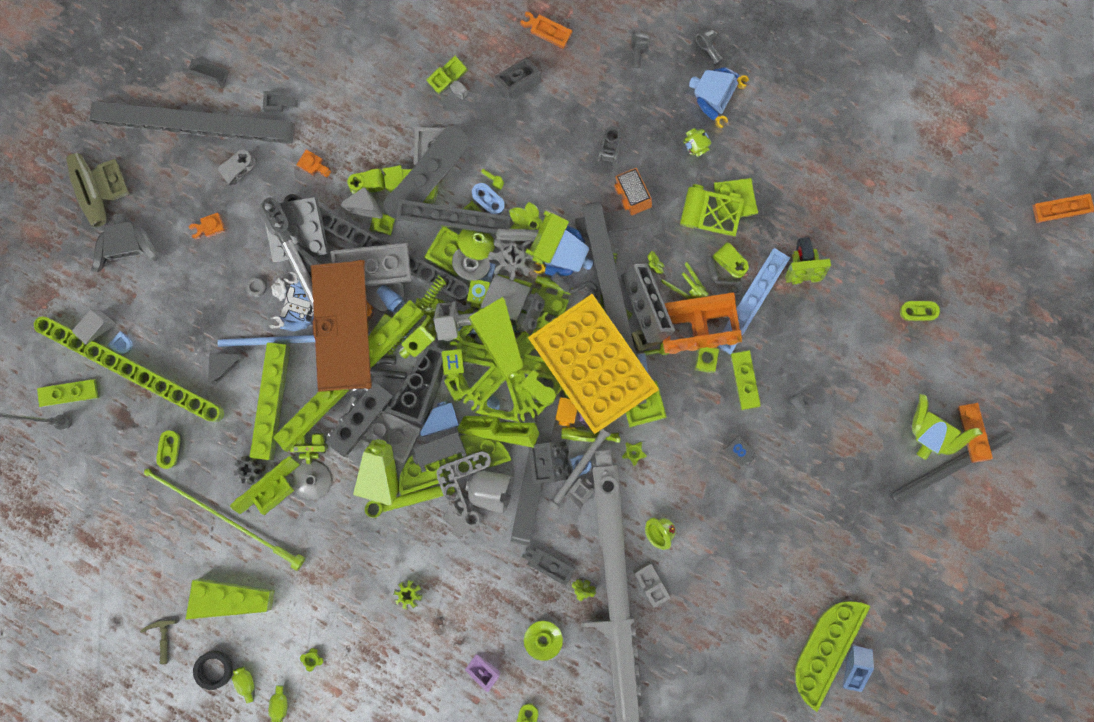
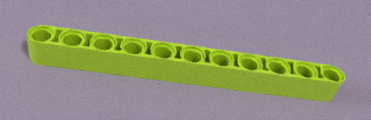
[34,316,224,422]

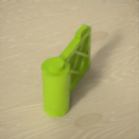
[680,184,744,237]

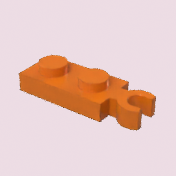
[520,12,572,49]

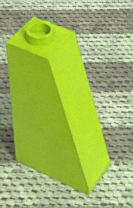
[468,297,523,379]

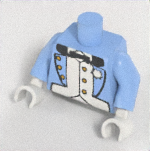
[269,271,314,332]

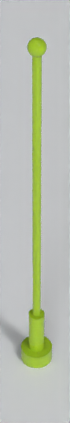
[144,469,306,571]

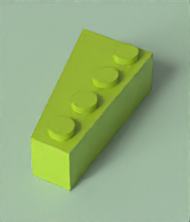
[185,578,275,620]

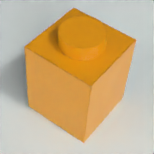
[555,397,577,427]

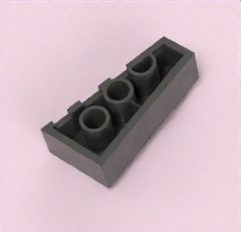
[385,345,447,425]

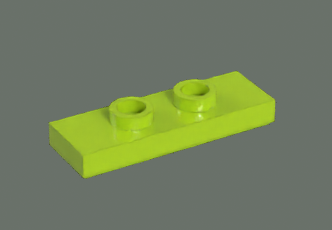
[730,350,761,410]
[37,379,99,407]

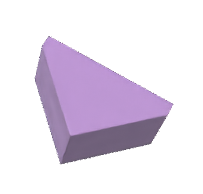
[465,654,501,692]

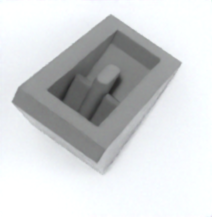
[341,187,383,219]
[72,309,116,344]

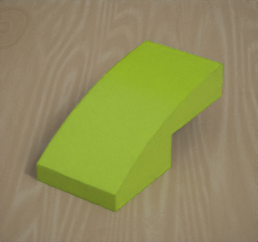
[426,56,469,94]

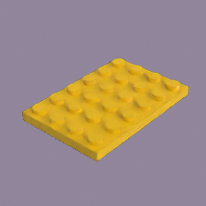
[528,294,659,434]

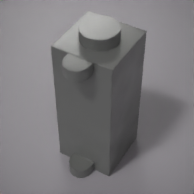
[412,432,467,472]

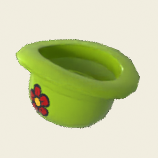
[645,518,676,550]

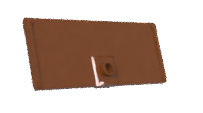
[311,260,372,392]

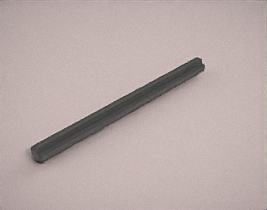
[892,431,1013,503]

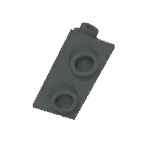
[515,293,545,335]

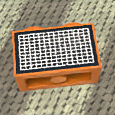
[614,168,652,216]

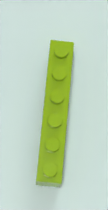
[250,342,291,460]

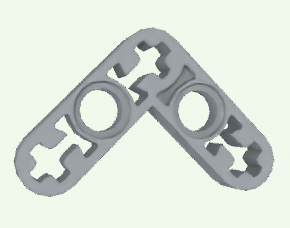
[436,452,491,520]

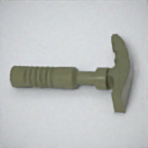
[140,620,177,664]

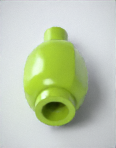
[232,667,254,704]
[268,685,288,722]

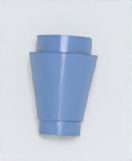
[377,285,405,313]

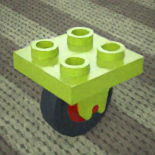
[785,237,831,284]

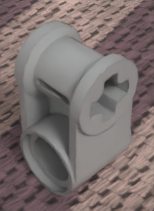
[218,150,256,185]

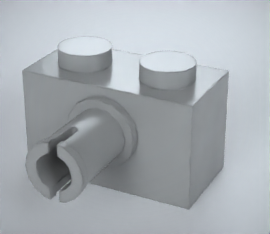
[434,301,475,341]

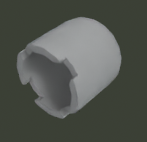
[465,470,514,514]

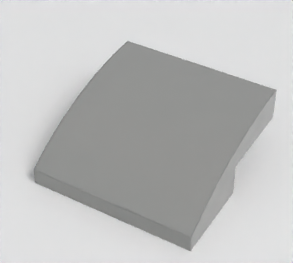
[481,275,531,322]

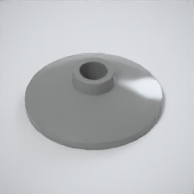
[452,249,490,281]
[292,461,331,500]

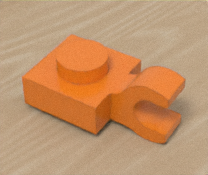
[296,149,331,178]

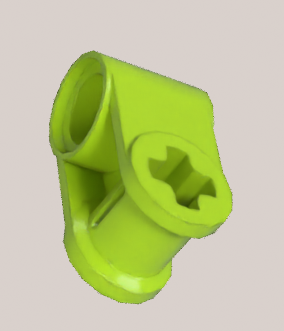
[347,169,386,194]
[713,242,749,278]

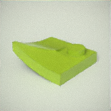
[713,178,758,221]

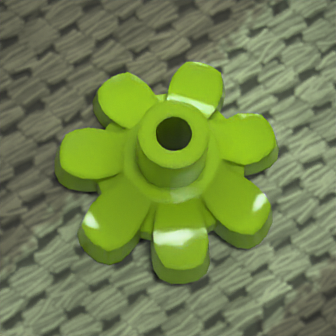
[647,251,664,274]
[572,579,596,601]

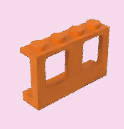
[663,292,742,354]

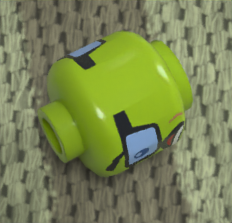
[683,127,711,157]

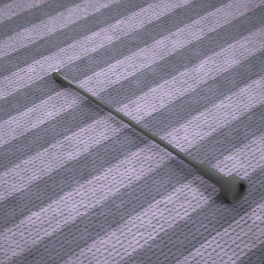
[0,413,71,430]

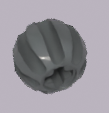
[233,455,263,485]

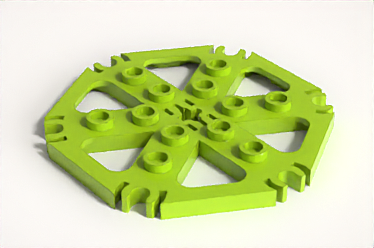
[450,308,563,422]

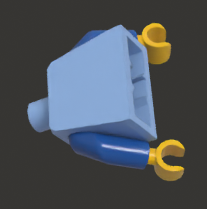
[689,67,749,129]
[534,225,594,277]

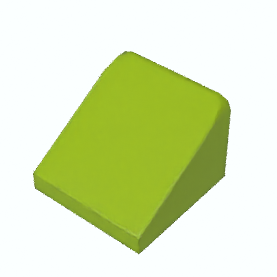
[369,213,395,236]

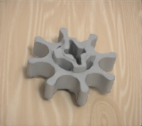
[488,238,534,281]

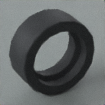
[193,651,233,690]

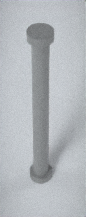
[548,428,611,509]

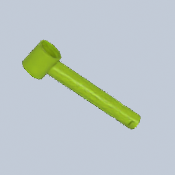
[365,482,455,518]

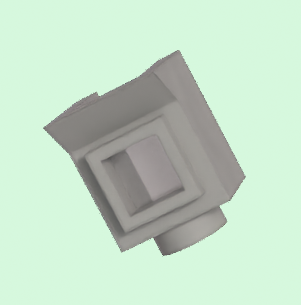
[565,478,594,508]

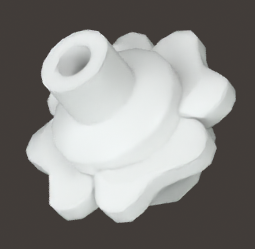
[271,278,290,301]

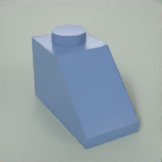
[420,401,459,437]
[843,646,874,692]

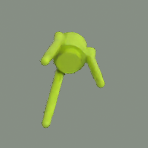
[661,262,708,299]

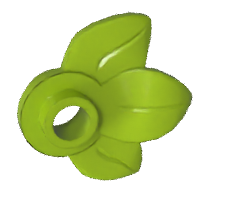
[509,202,543,230]

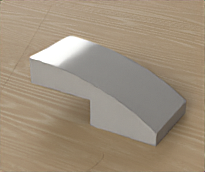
[633,561,670,608]

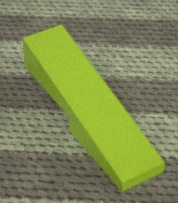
[457,416,539,448]

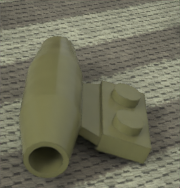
[66,153,130,227]

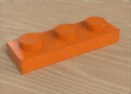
[1032,193,1094,224]
[957,403,993,463]

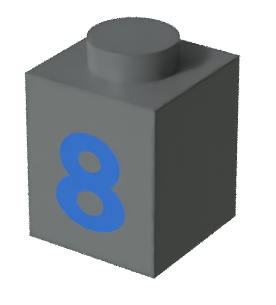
[723,436,755,467]

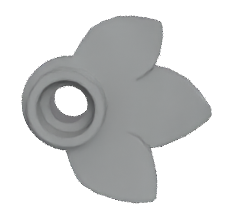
[443,497,482,536]

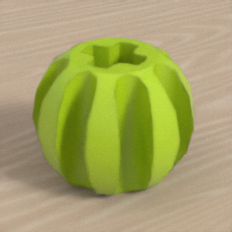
[393,580,423,610]

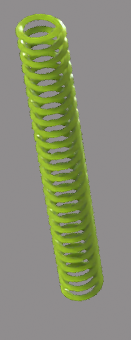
[387,276,446,355]

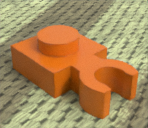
[188,212,225,239]

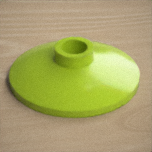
[457,229,495,260]
[524,621,563,661]

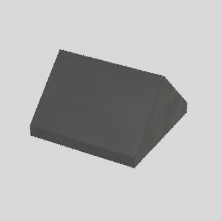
[494,58,541,101]

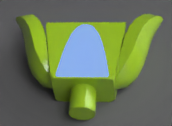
[912,394,983,460]

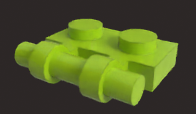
[531,275,573,317]

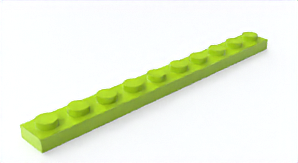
[273,300,425,452]

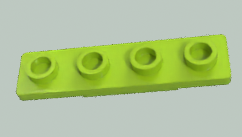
[230,456,299,516]

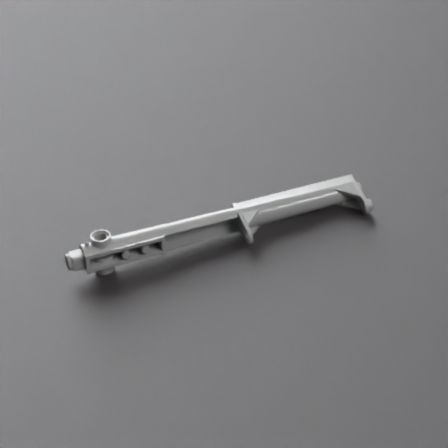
[581,450,643,722]

